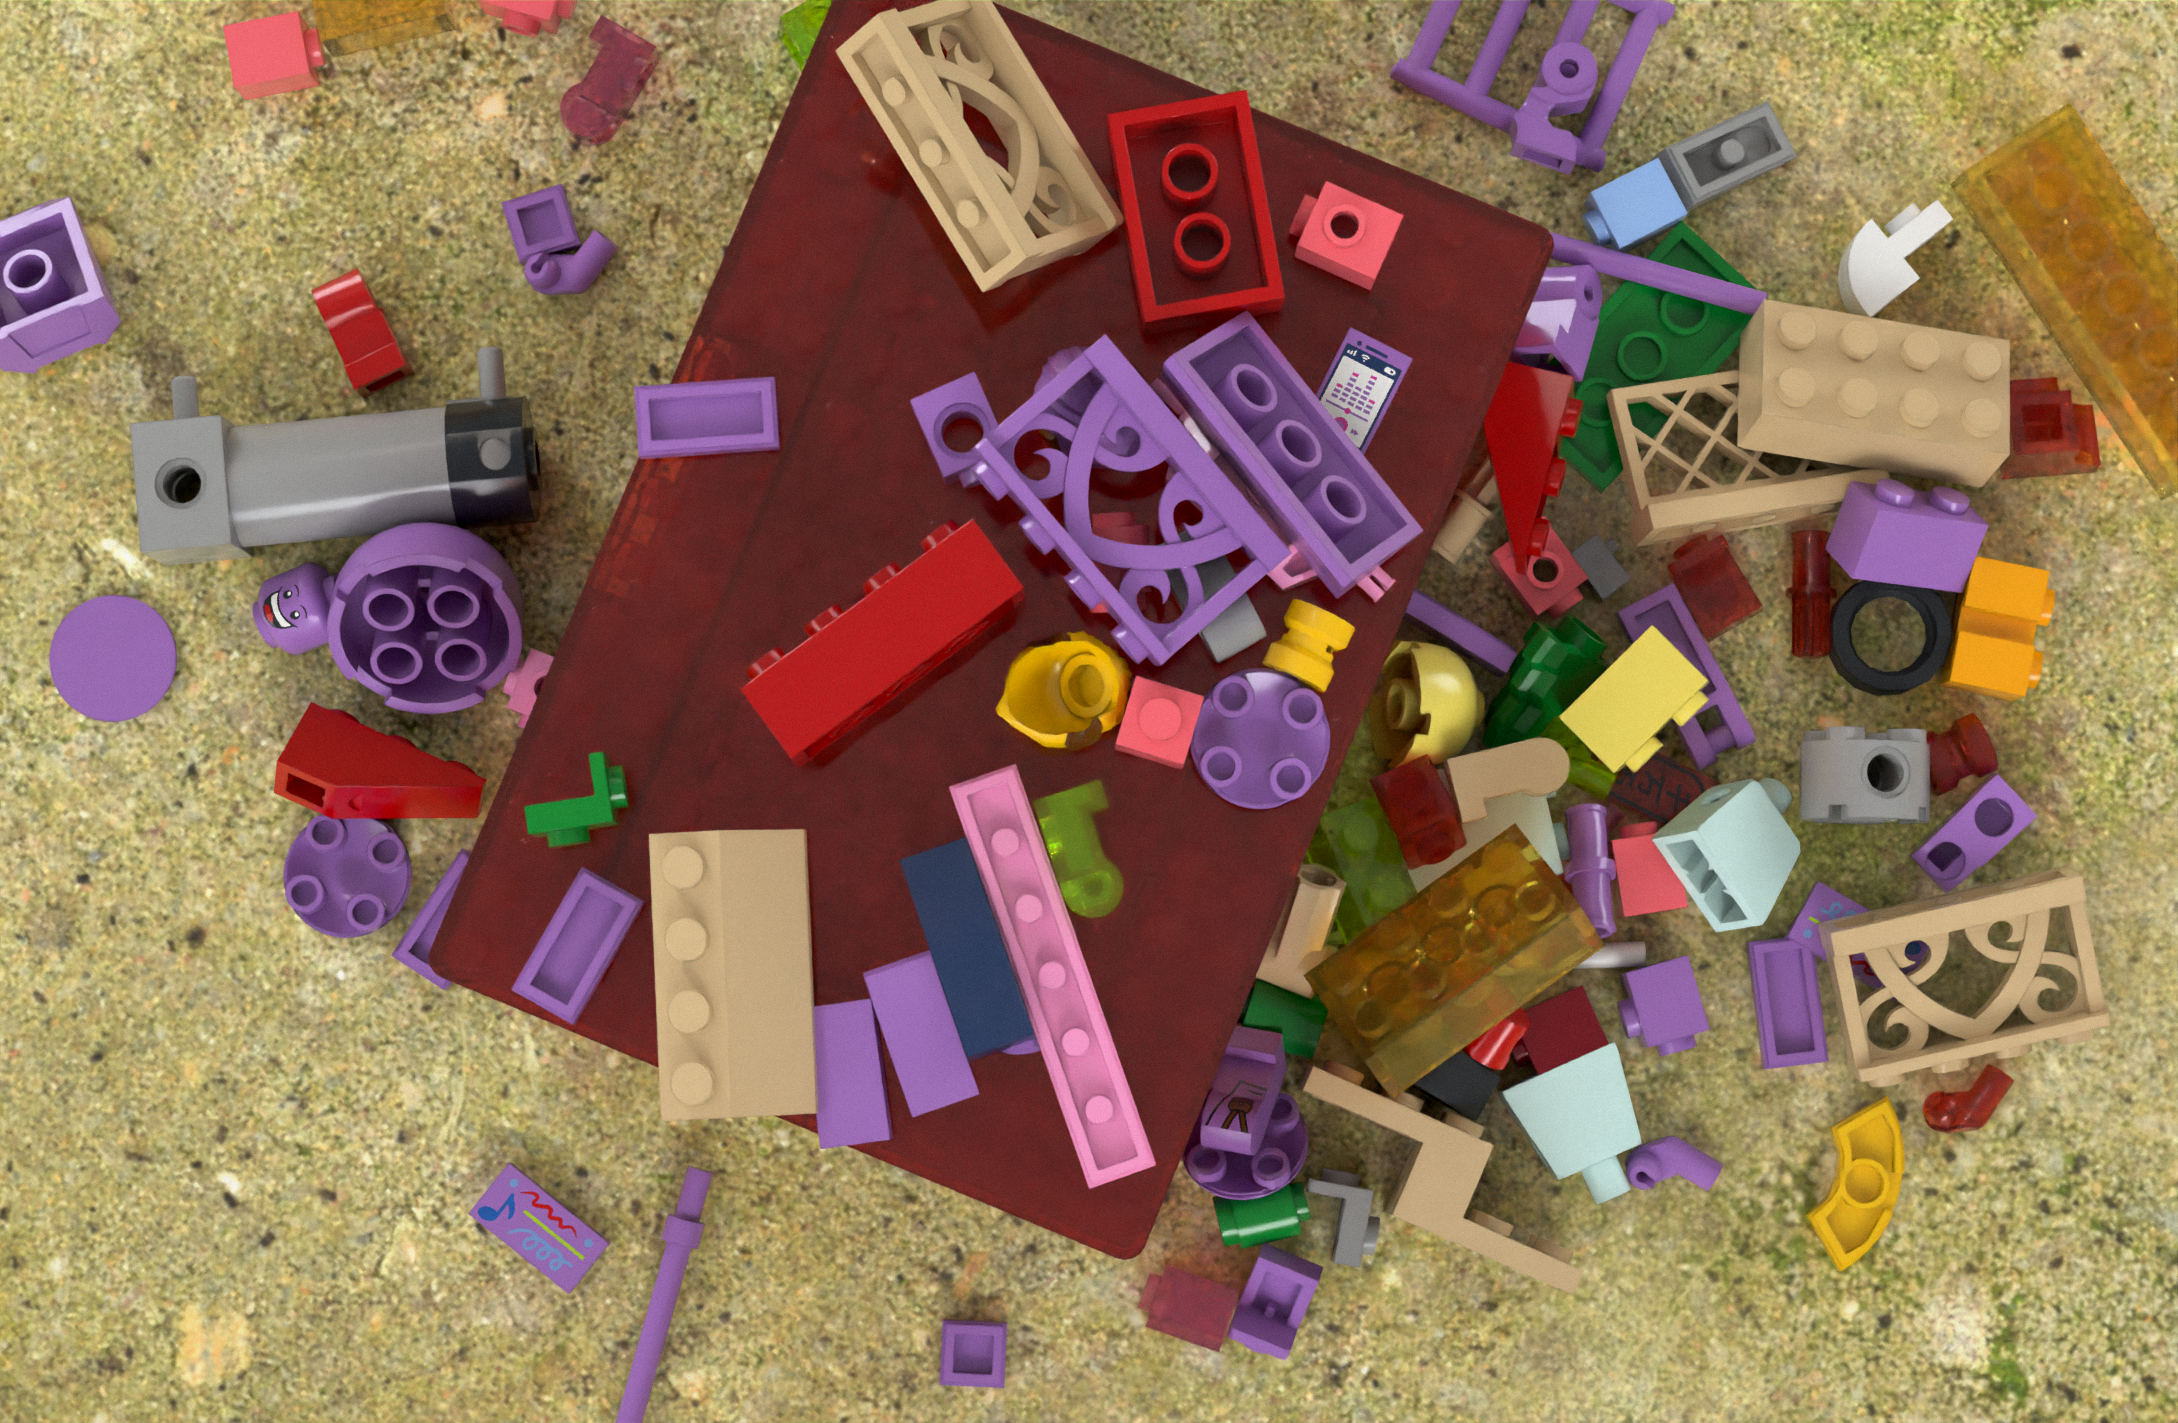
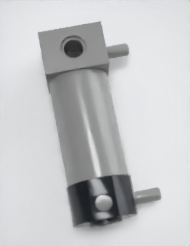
[130,347,542,566]

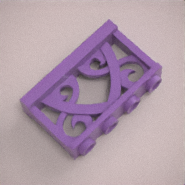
[970,334,1291,666]

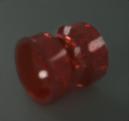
[1926,713,1998,796]

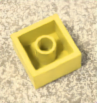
[1559,625,1710,773]

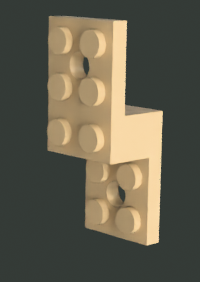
[1297,1059,1584,1295]

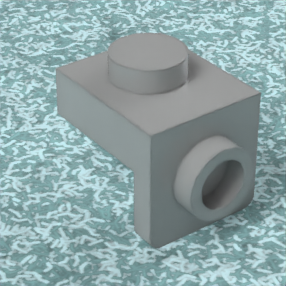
[1305,1168,1380,1268]

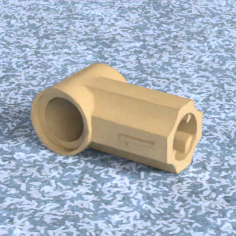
[1250,863,1346,999]

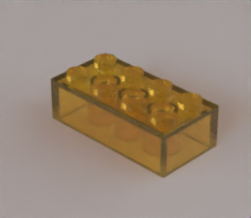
[1303,823,1605,1099]

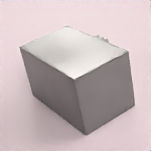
[1571,534,1631,603]

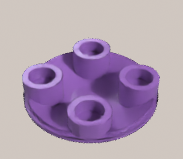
[1190,668,1330,809]
[284,814,412,938]
[1180,1089,1309,1200]

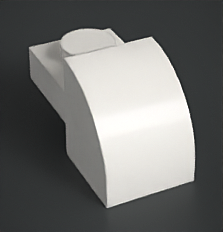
[1838,199,1953,317]

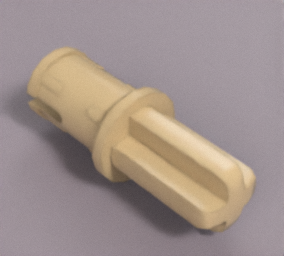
[1422,456,1500,565]

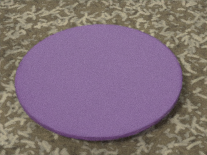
[49,595,177,722]

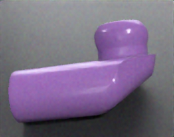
[1625,1136,1723,1191]

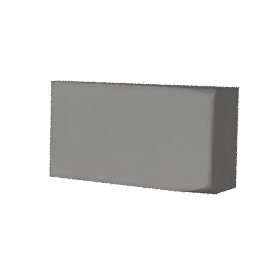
[1650,101,1797,212]

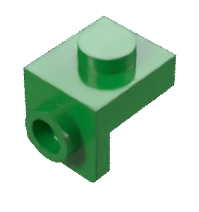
[524,751,629,848]

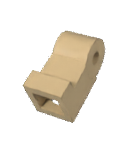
[1442,738,1570,825]

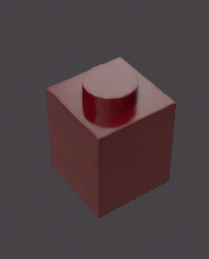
[1510,985,1609,1075]

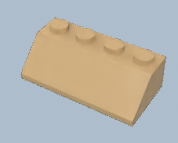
[649,829,819,1121]

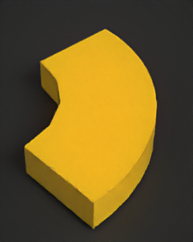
[1805,1096,1905,1272]

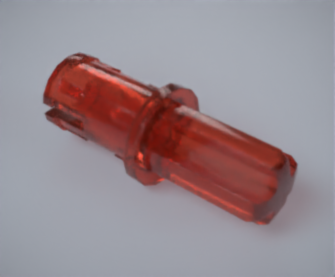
[1785,530,1837,659]

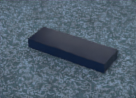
[899,837,1036,1062]

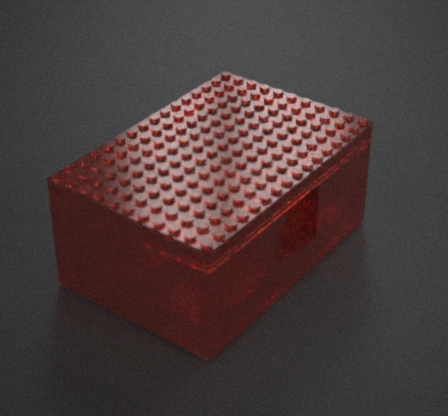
[429,0,1554,1260]

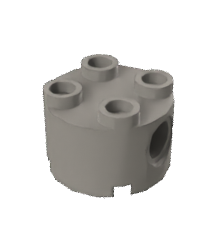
[1799,726,1930,824]

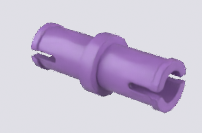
[1564,804,1617,939]

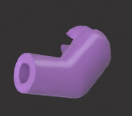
[524,229,619,295]

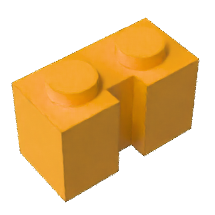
[1939,556,2055,701]

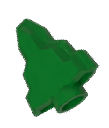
[1482,613,1609,749]

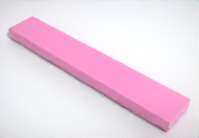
[949,764,1156,1189]

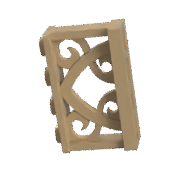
[835,0,1124,292]
[1817,866,2111,1087]

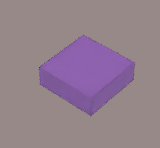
[501,184,582,266]
[940,1319,1008,1388]

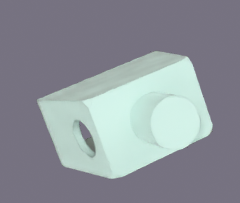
[1652,778,1801,933]
[1497,1042,1641,1204]

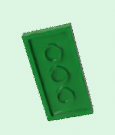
[1548,221,1768,494]

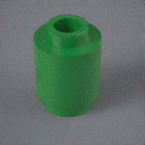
[1212,1182,1311,1250]

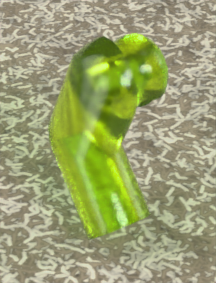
[1542,721,1619,801]

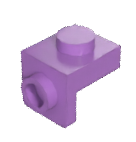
[1227,1243,1323,1360]

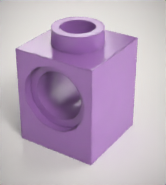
[910,372,998,489]

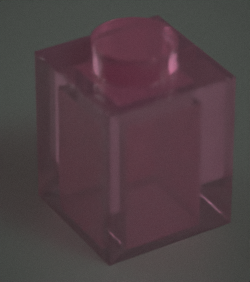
[1137,1263,1240,1352]

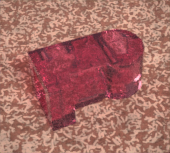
[560,15,661,146]

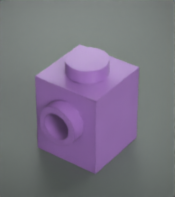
[1617,955,1710,1056]

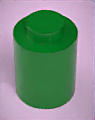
[1230,978,1331,1061]

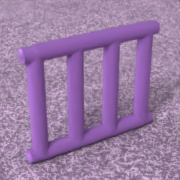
[1390,0,1676,173]

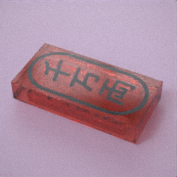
[1576,752,1721,827]

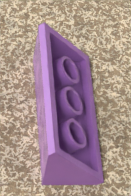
[1161,310,1424,599]

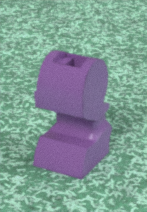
[1508,41,1598,175]

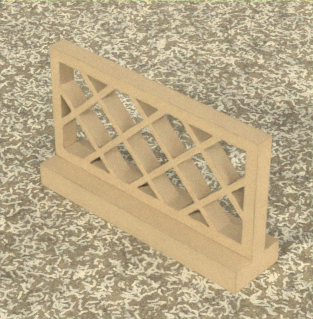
[1606,370,1890,547]

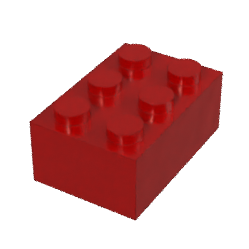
[1107,90,1285,335]

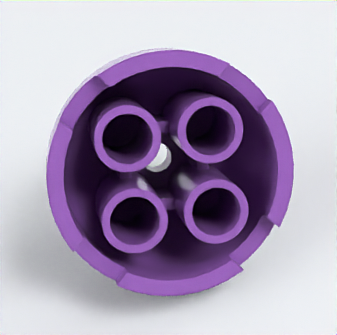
[327,522,525,714]

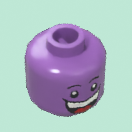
[253,562,339,655]

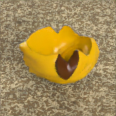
[995,630,1132,751]

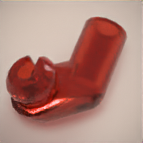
[1923,1064,2014,1134]

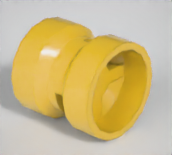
[1262,598,1355,693]

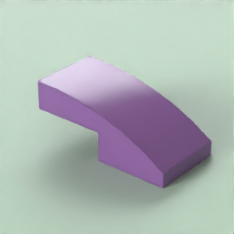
[863,950,979,1118]

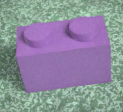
[1825,479,1988,593]

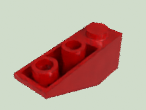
[1482,359,1583,575]
[274,702,487,819]

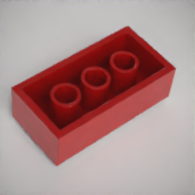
[740,518,1026,768]

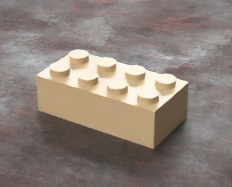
[1737,299,2010,488]

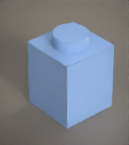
[1582,158,1688,253]

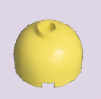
[1369,639,1485,769]

